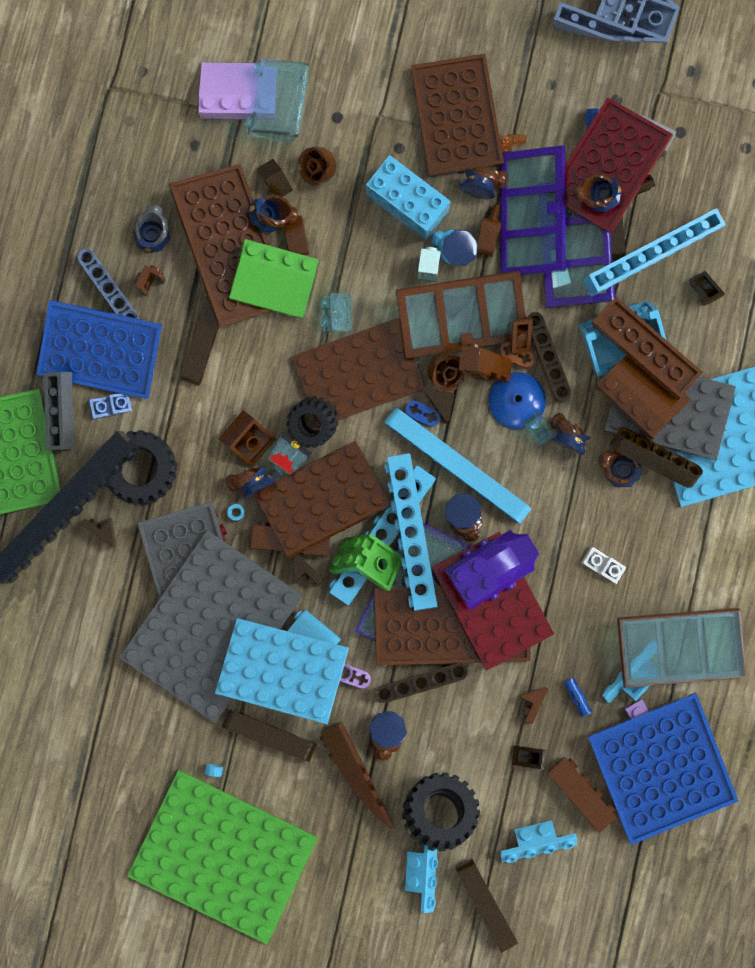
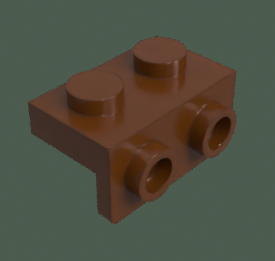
[134,265,166,296]

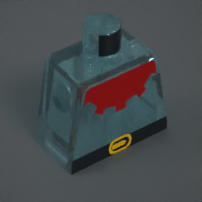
[268,432,312,480]

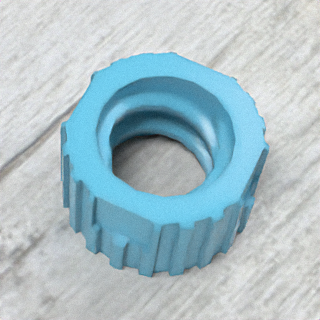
[227,504,245,521]
[205,764,223,777]

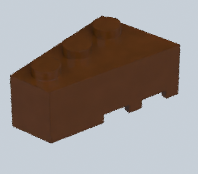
[459,344,512,382]

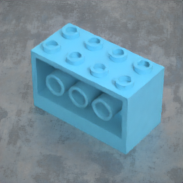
[366,155,450,240]

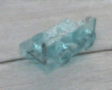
[321,292,352,333]

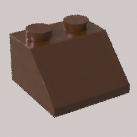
[218,410,276,468]

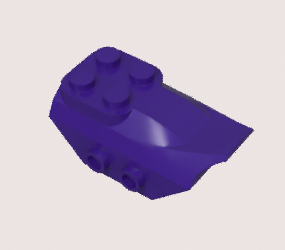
[444,530,539,610]

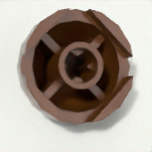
[299,146,336,185]
[428,352,466,391]

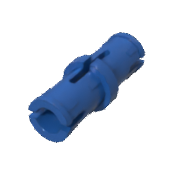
[563,677,592,717]

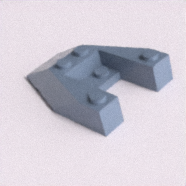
[552,0,680,43]

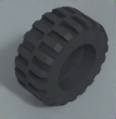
[107,430,177,505]
[402,773,480,852]

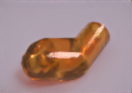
[501,134,527,152]

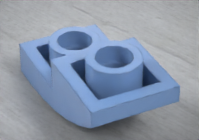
[88,393,132,419]

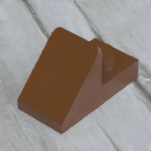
[507,318,533,353]
[518,687,548,724]

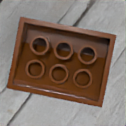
[595,356,691,440]

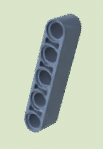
[78,249,140,319]

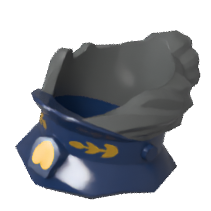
[133,204,170,253]

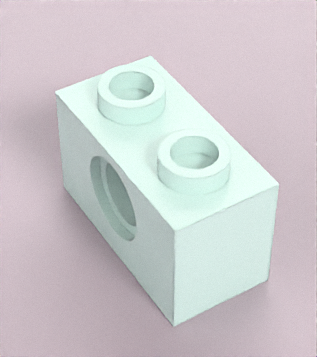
[418,247,441,281]

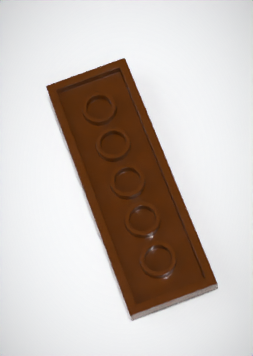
[591,296,703,400]

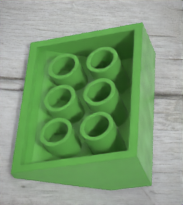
[229,239,319,319]

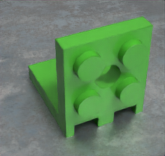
[329,533,404,591]

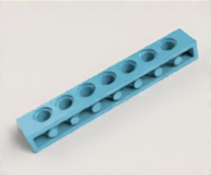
[583,208,726,297]
[384,453,438,611]
[329,466,436,606]

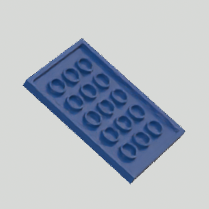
[36,300,163,399]

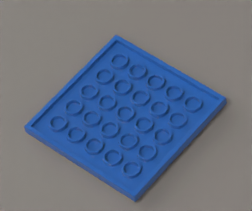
[587,692,739,845]

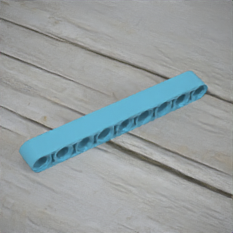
[384,407,531,524]

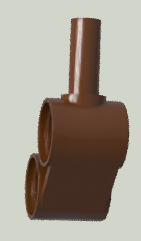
[477,204,502,257]

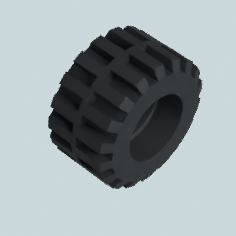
[286,396,339,448]

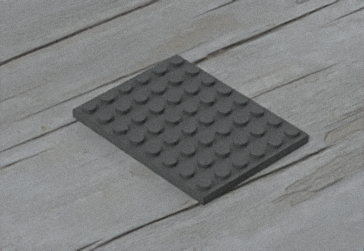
[119,530,303,723]

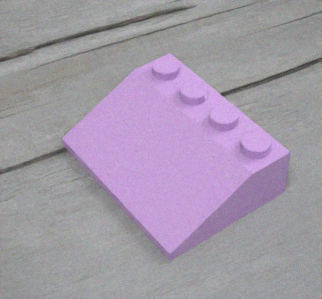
[199,62,277,120]

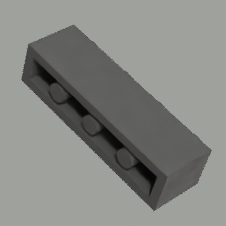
[44,372,75,450]

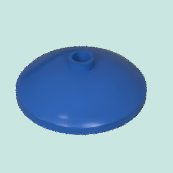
[489,372,546,429]

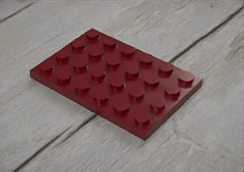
[546,97,673,234]
[431,531,554,671]

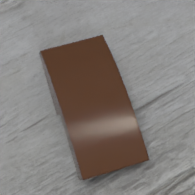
[284,215,309,256]

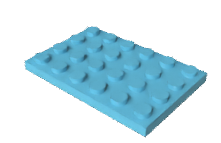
[215,618,349,725]

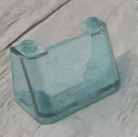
[245,59,310,144]

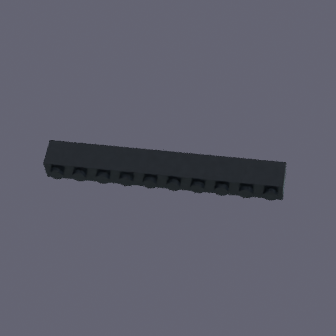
[0,431,139,584]

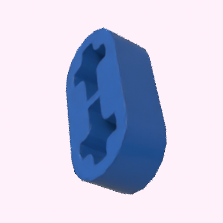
[406,401,440,427]

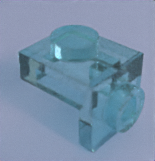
[523,412,555,447]

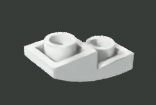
[581,547,626,584]

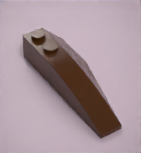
[319,722,394,829]

